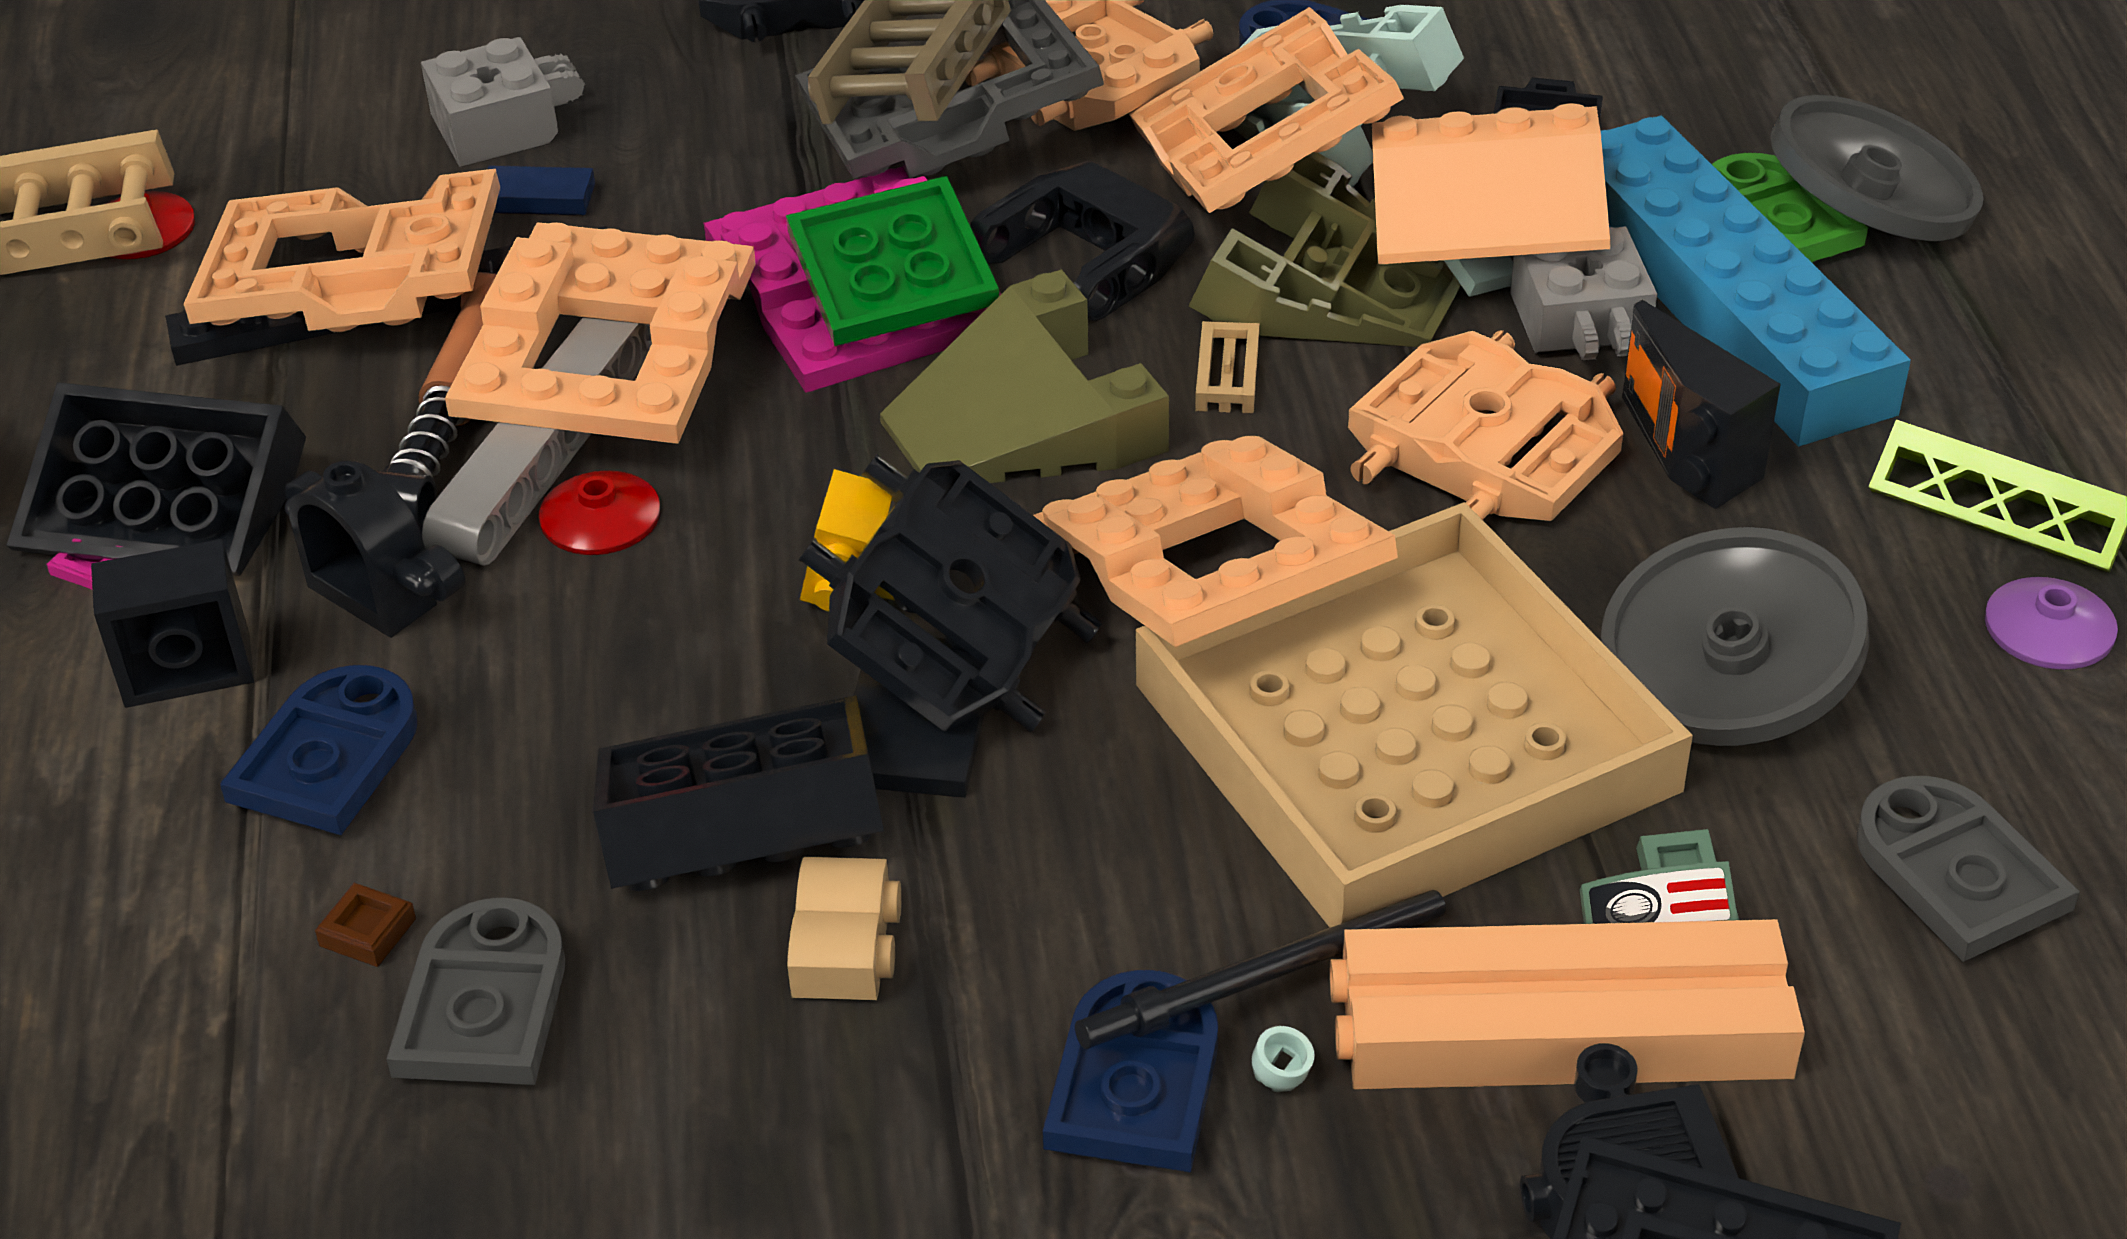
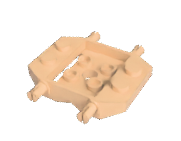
[965,0,1213,131]
[1348,330,1623,521]

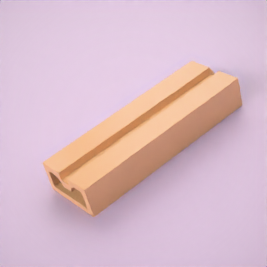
[1330,919,1805,1089]

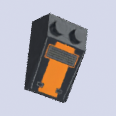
[1622,299,1781,509]

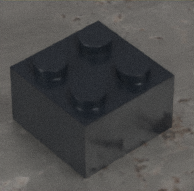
[91,539,255,708]

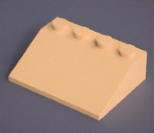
[1372,103,1610,264]

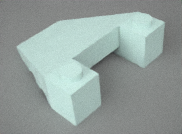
[1234,5,1464,187]

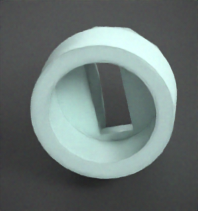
[1252,1026,1314,1092]

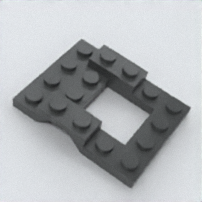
[795,0,1104,179]

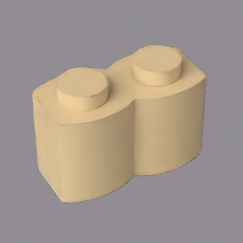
[787,857,901,1000]

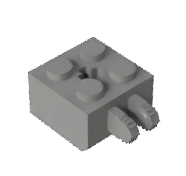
[421,37,585,167]
[1510,227,1657,360]

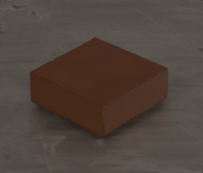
[315,882,416,967]

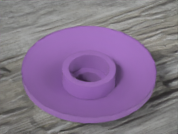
[1985,577,2118,670]

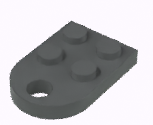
[1857,776,2080,962]
[386,898,565,1085]

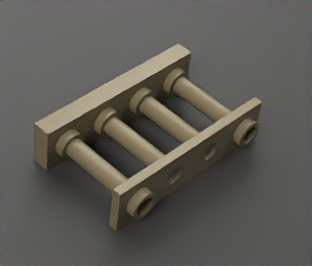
[807,0,1011,124]

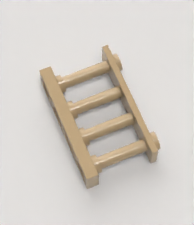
[0,129,174,275]

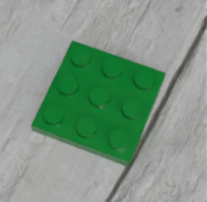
[786,176,999,346]

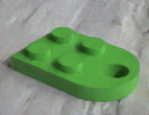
[1712,153,1868,262]

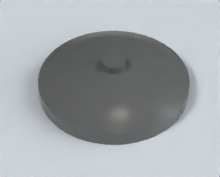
[1770,95,1984,241]
[1601,527,1870,746]

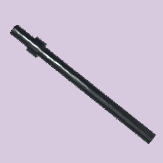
[1075,890,1446,1049]

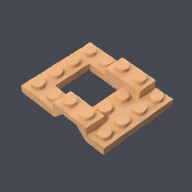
[1129,7,1404,213]
[184,169,500,332]
[445,222,756,444]
[1033,436,1398,647]

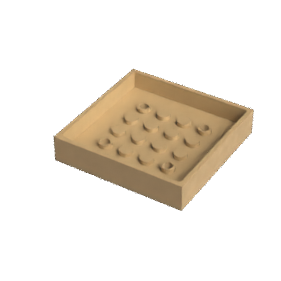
[1136,502,1693,928]

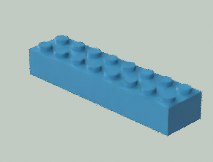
[1600,115,1911,447]

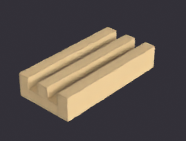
[1195,321,1259,413]

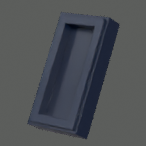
[487,166,595,215]

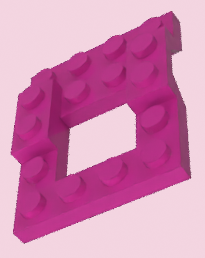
[704,167,1001,393]

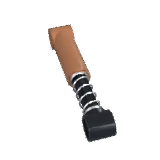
[375,272,497,535]

